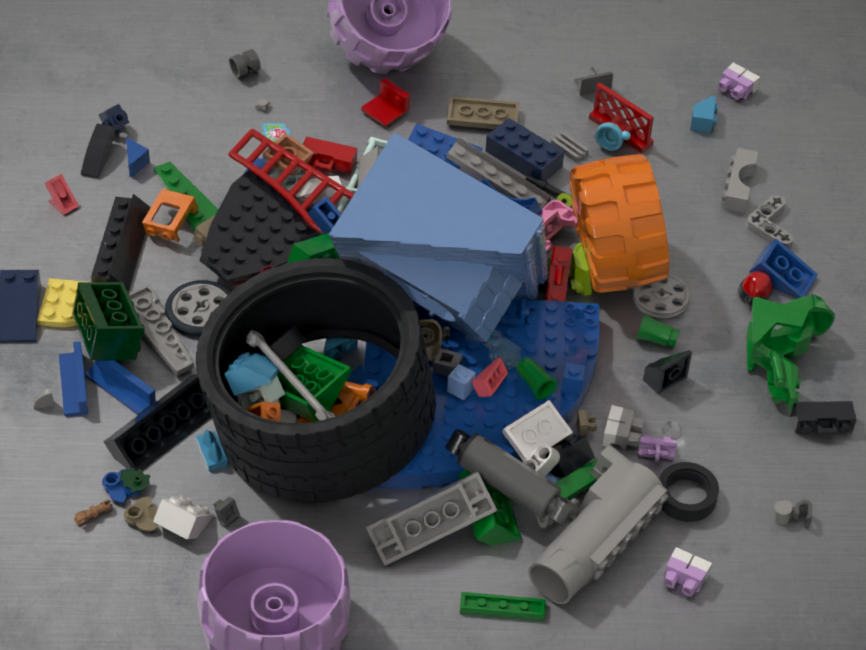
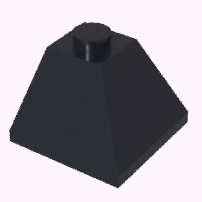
[643,350,692,394]

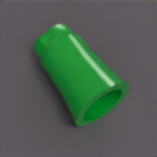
[636,314,680,348]
[516,357,558,400]

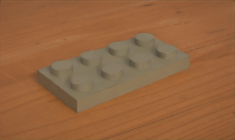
[447,96,519,129]

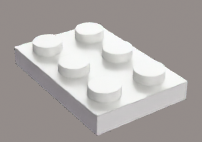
[502,400,573,462]

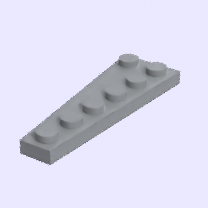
[129,284,194,376]

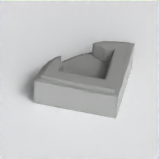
[33,388,54,409]

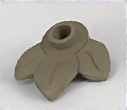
[124,497,158,532]

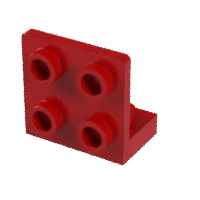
[361,78,410,127]

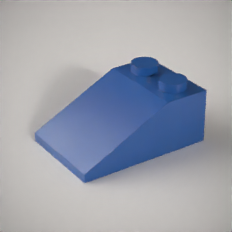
[749,239,818,298]

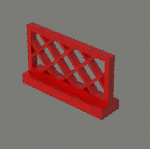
[589,83,654,153]

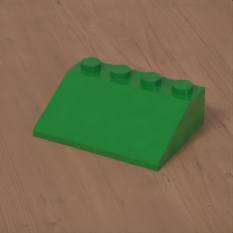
[277,345,352,422]

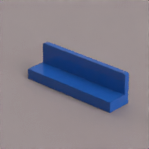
[59,341,88,416]
[84,360,156,415]

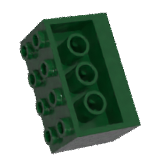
[72,282,145,360]

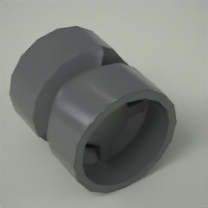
[229,49,261,78]

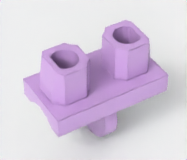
[638,435,677,462]

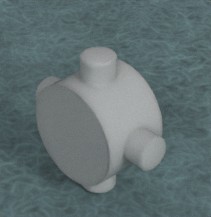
[255,98,270,111]

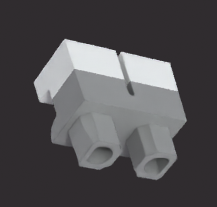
[602,405,644,450]

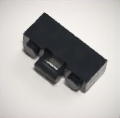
[791,401,857,435]

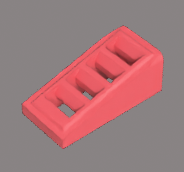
[472,357,508,397]

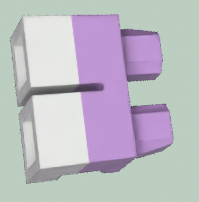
[718,62,760,100]
[664,547,712,597]

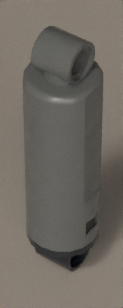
[445,429,575,524]

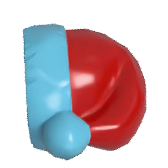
[594,121,631,151]

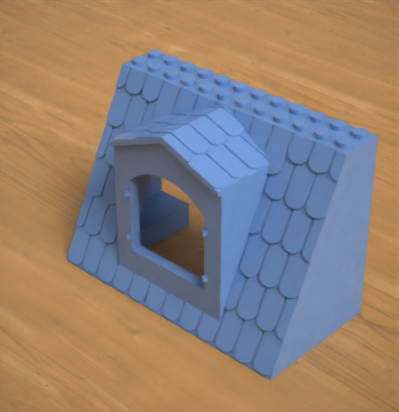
[329,132,549,342]

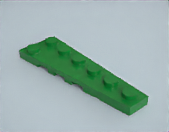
[154,162,218,232]

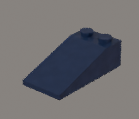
[0,270,41,343]

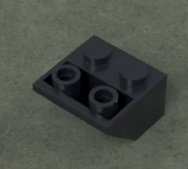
[545,435,595,477]

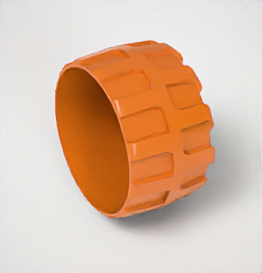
[570,154,670,293]

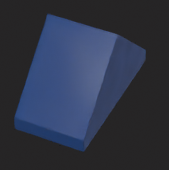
[126,138,150,177]

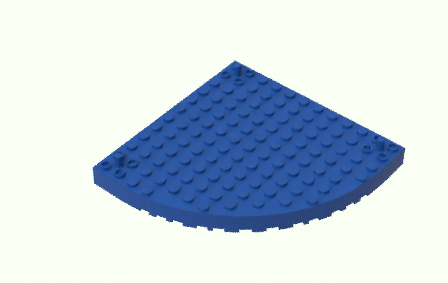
[361,299,599,489]

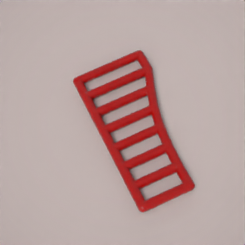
[228,129,354,235]

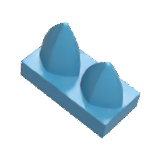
[196,430,228,471]

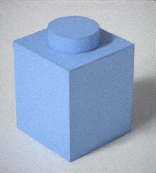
[447,364,476,400]

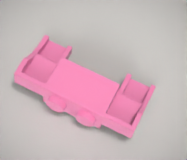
[538,200,578,254]

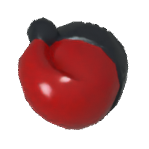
[738,271,773,305]

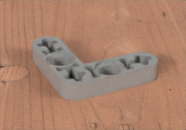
[746,195,793,249]

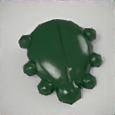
[120,468,150,493]

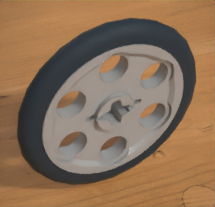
[165,280,231,336]

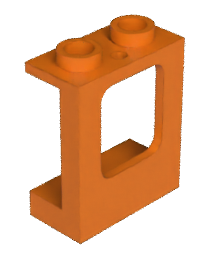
[142,189,198,242]

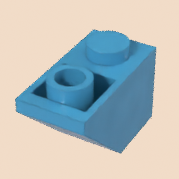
[690,96,718,132]
[324,338,358,360]

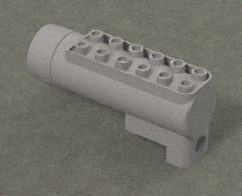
[528,445,669,604]

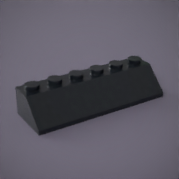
[103,374,211,471]

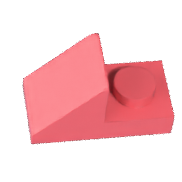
[44,174,79,215]

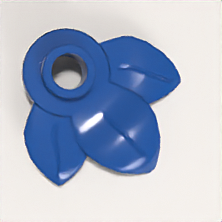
[102,469,142,503]

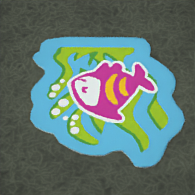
[261,123,291,142]

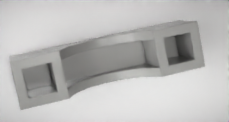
[722,147,758,213]

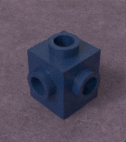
[98,104,130,134]

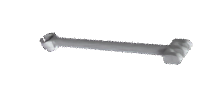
[246,330,335,421]

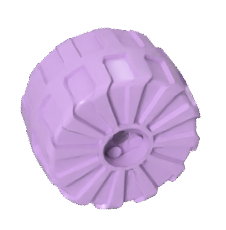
[326,0,452,74]
[198,520,351,650]

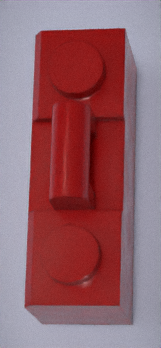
[302,136,357,174]
[545,246,572,302]

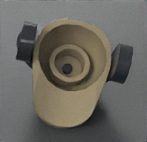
[420,319,450,362]

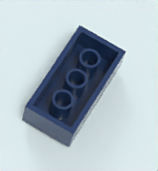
[485,118,564,181]

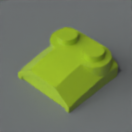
[568,242,592,296]

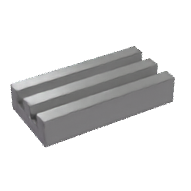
[551,131,589,162]

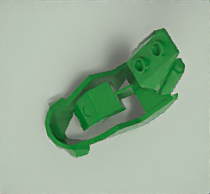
[746,294,835,411]

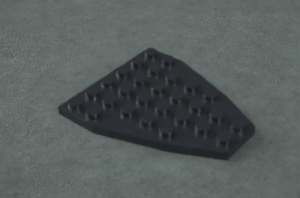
[199,167,322,284]

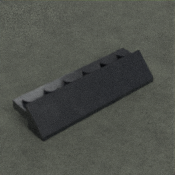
[91,194,151,291]

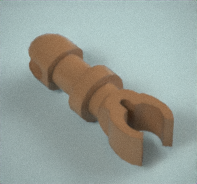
[74,500,113,525]

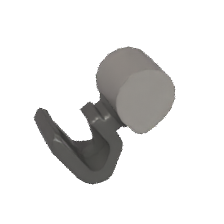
[772,500,812,528]

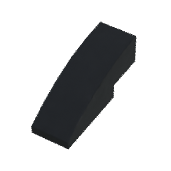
[81,123,115,178]

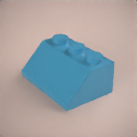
[225,352,280,396]

